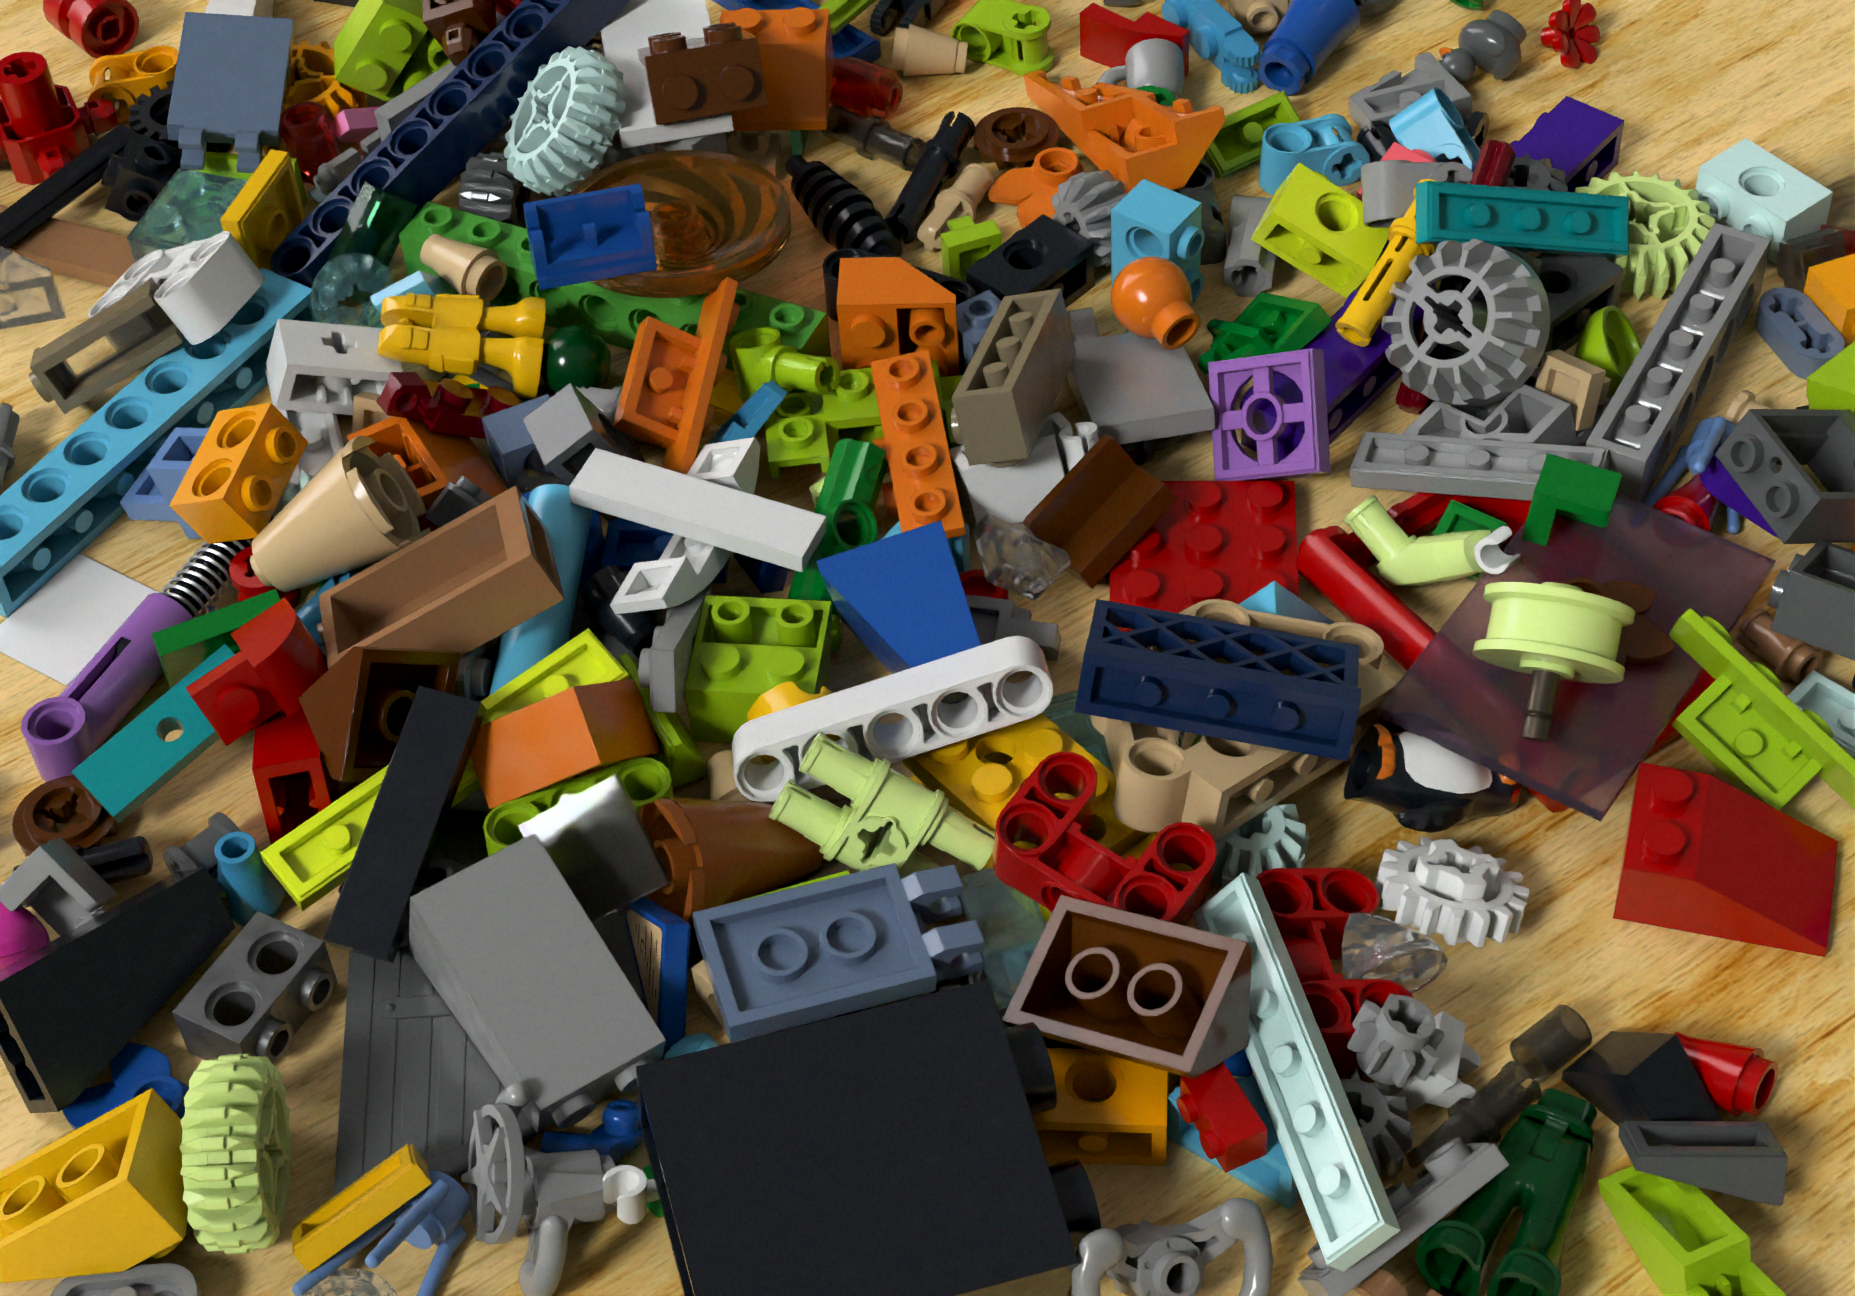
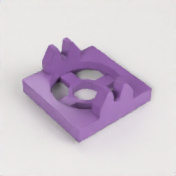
[1208,348,1331,481]

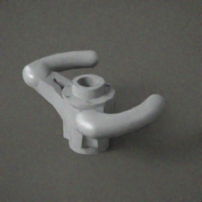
[492,1081,617,1296]
[1071,1198,1273,1296]

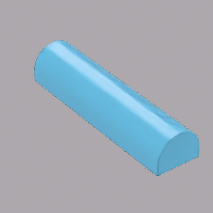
[489,484,592,696]

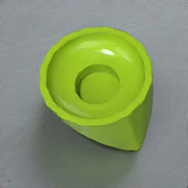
[1575,305,1641,397]

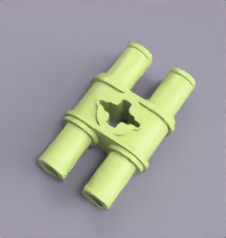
[768,732,995,899]

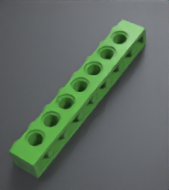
[399,201,831,394]

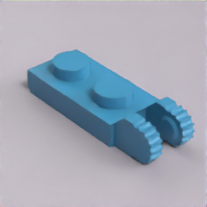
[1162,0,1261,94]

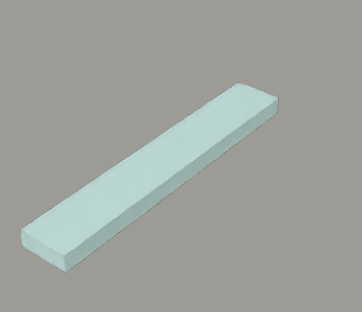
[1192,872,1401,1272]

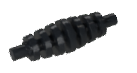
[785,155,902,257]

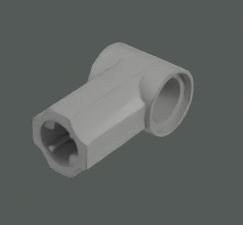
[1224,195,1278,298]

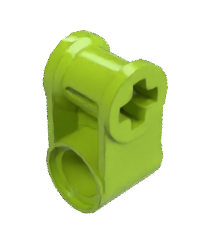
[951,0,1055,76]

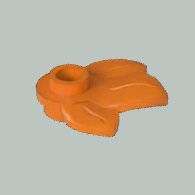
[988,147,1084,228]

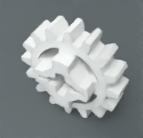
[1375,837,1530,947]

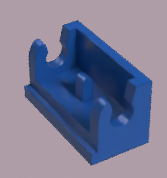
[523,183,657,290]

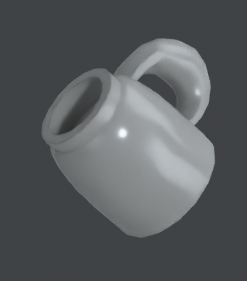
[1096,38,1185,100]

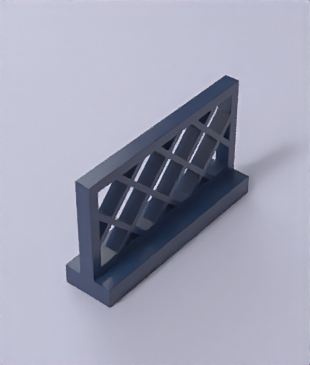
[1074,599,1361,761]

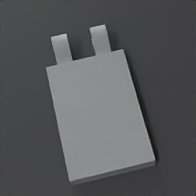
[1066,307,1215,445]

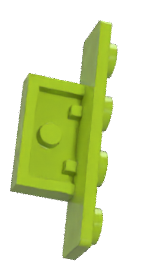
[1669,608,1855,810]

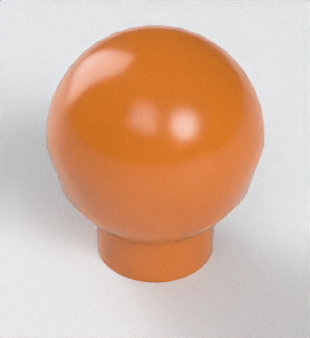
[1111,256,1201,350]

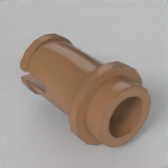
[1737,609,1823,685]

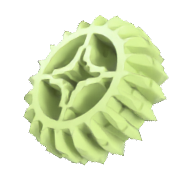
[1575,170,1715,301]
[179,1053,293,1255]

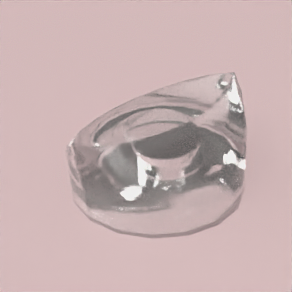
[1342,912,1448,994]

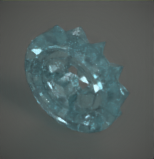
[311,253,395,328]

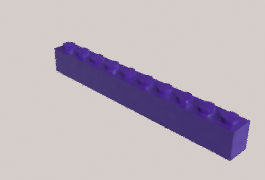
[1239,96,1624,461]

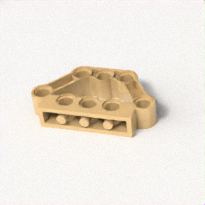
[1090,599,1399,842]

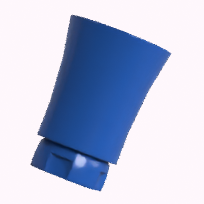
[1257,0,1360,95]

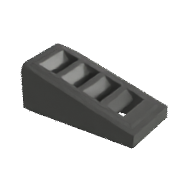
[1618,1121,1788,1206]

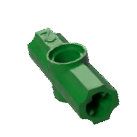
[787,438,889,619]

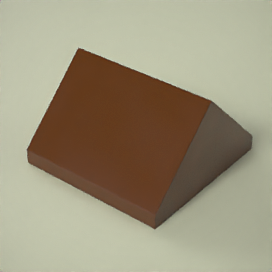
[298,646,461,782]

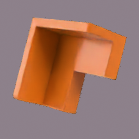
[470,679,661,809]

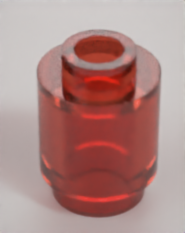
[830,56,903,121]
[280,102,343,185]

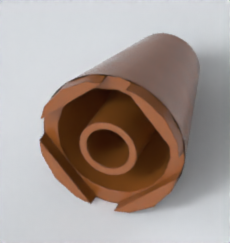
[633,797,824,931]

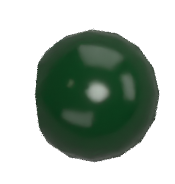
[540,325,611,393]

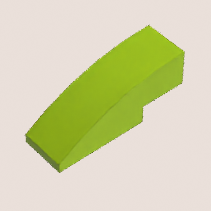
[1598,1165,1787,1296]

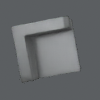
[0,837,117,936]

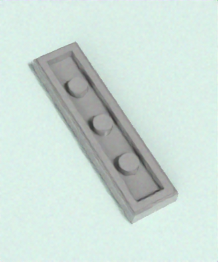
[1349,431,1610,501]

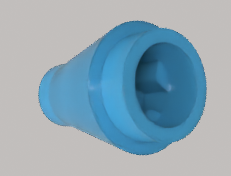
[214,831,285,926]

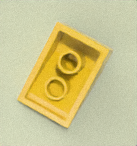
[0,1088,188,1283]

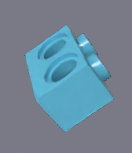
[1111,178,1205,304]

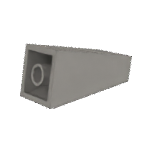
[409,832,666,1133]

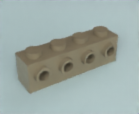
[951,288,1076,468]

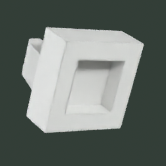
[1391,1011,1481,1111]

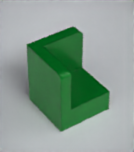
[1521,453,1622,546]

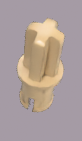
[917,163,995,252]

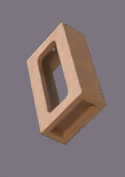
[317,485,564,669]

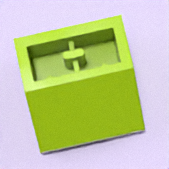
[334,0,480,102]
[684,595,832,743]

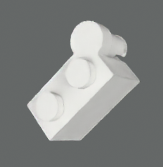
[949,412,1099,536]

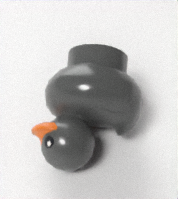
[1439,10,1527,85]

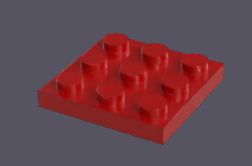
[1109,481,1299,632]

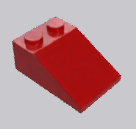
[1613,762,1838,957]

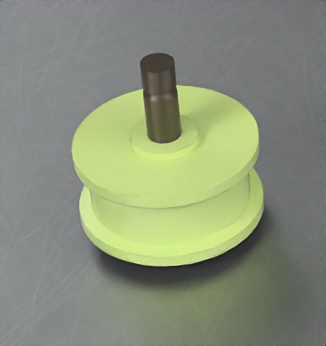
[1473,582,1635,743]

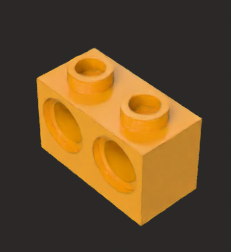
[169,403,308,544]

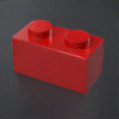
[1177,1062,1268,1173]

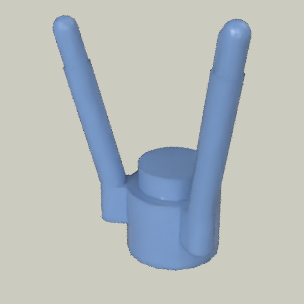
[1628,416,1741,535]
[292,1170,472,1296]

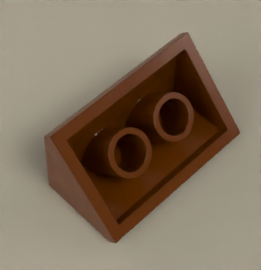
[1002,895,1252,1079]

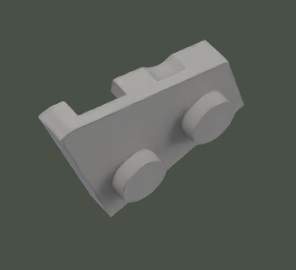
[1349,52,1472,139]

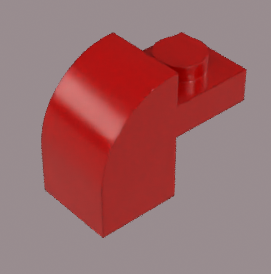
[186,598,329,746]

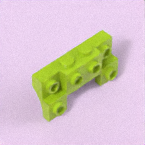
[765,360,963,479]

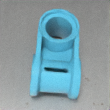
[1389,86,1481,172]
[1258,114,1370,196]

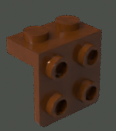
[637,22,769,125]

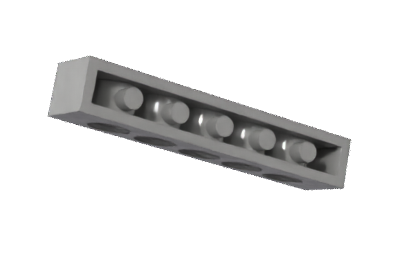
[1585,223,1771,515]

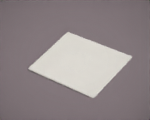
[0,554,159,685]

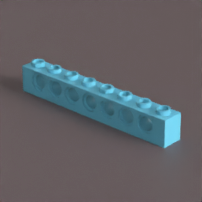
[0,267,323,618]

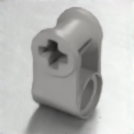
[1360,160,1473,228]

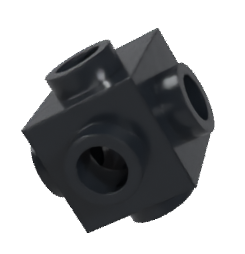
[101,131,186,228]

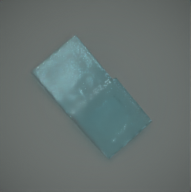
[959,868,1048,1010]

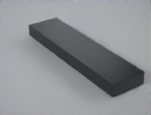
[323,685,487,963]

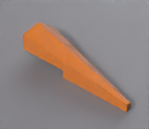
[1023,70,1225,195]

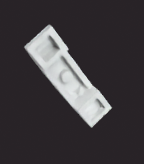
[610,437,760,614]

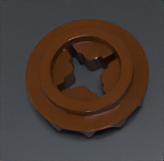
[973,107,1060,171]
[12,775,117,857]

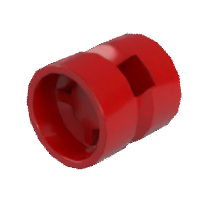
[43,0,140,59]

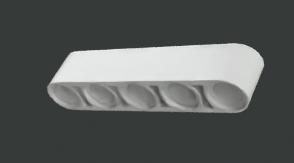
[732,635,1053,803]

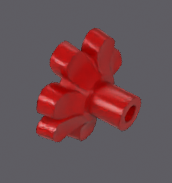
[1540,0,1600,68]

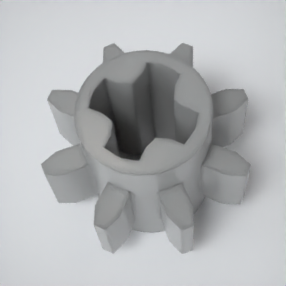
[1347,994,1445,1088]

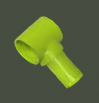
[728,327,840,402]

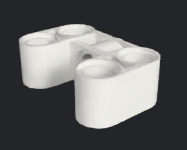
[88,231,265,350]

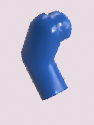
[540,1099,643,1163]

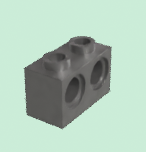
[172,911,337,1063]

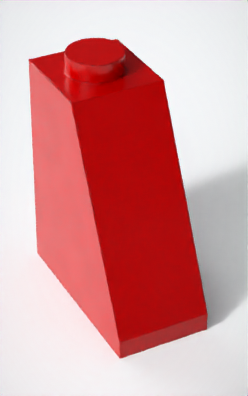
[252,708,340,845]

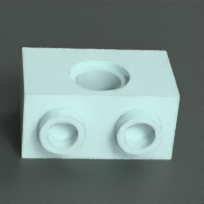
[1695,138,1833,266]

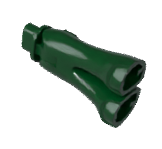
[1416,1088,1597,1296]

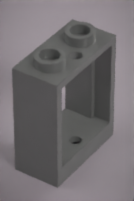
[1715,409,1855,544]
[1768,539,1855,661]

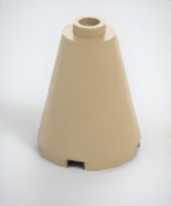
[250,436,430,592]

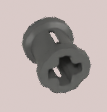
[163,812,241,879]

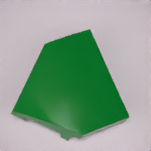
[1198,292,1332,374]

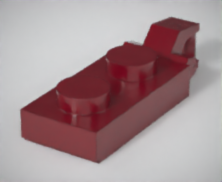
[376,372,521,439]

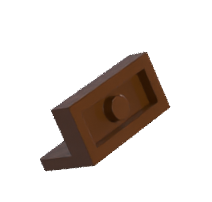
[1023,435,1177,589]

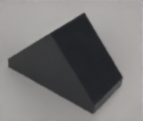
[1561,1031,1723,1126]

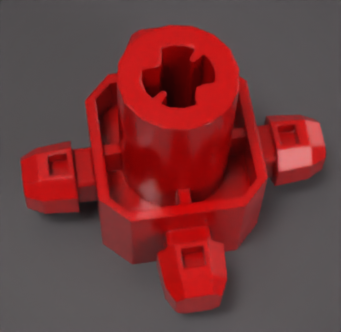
[0,52,118,185]

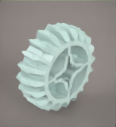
[504,46,627,197]

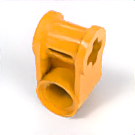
[87,45,179,124]

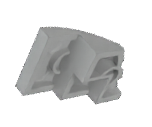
[1402,367,1611,446]

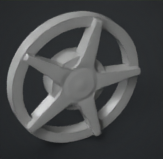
[461,1104,526,1245]

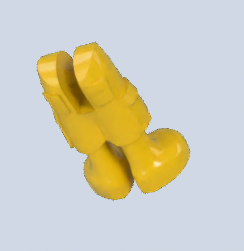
[377,293,546,400]

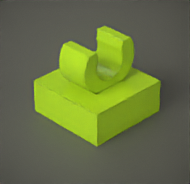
[940,215,1002,282]

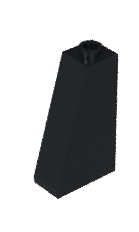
[0,867,236,1113]

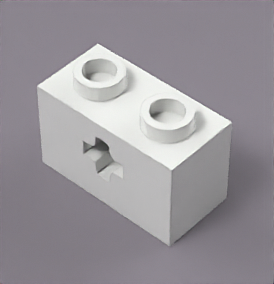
[266,319,403,415]

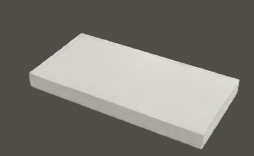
[600,0,734,148]

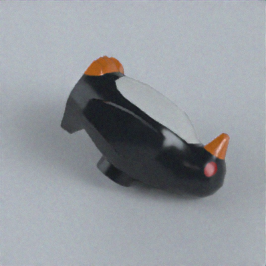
[1344,717,1521,833]

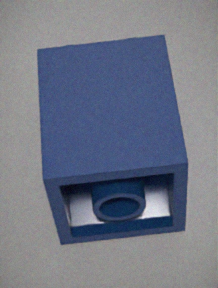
[816,520,982,704]

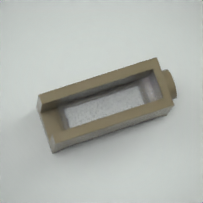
[29,277,184,414]

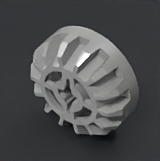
[1382,239,1550,408]

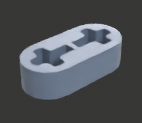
[1755,287,1845,380]

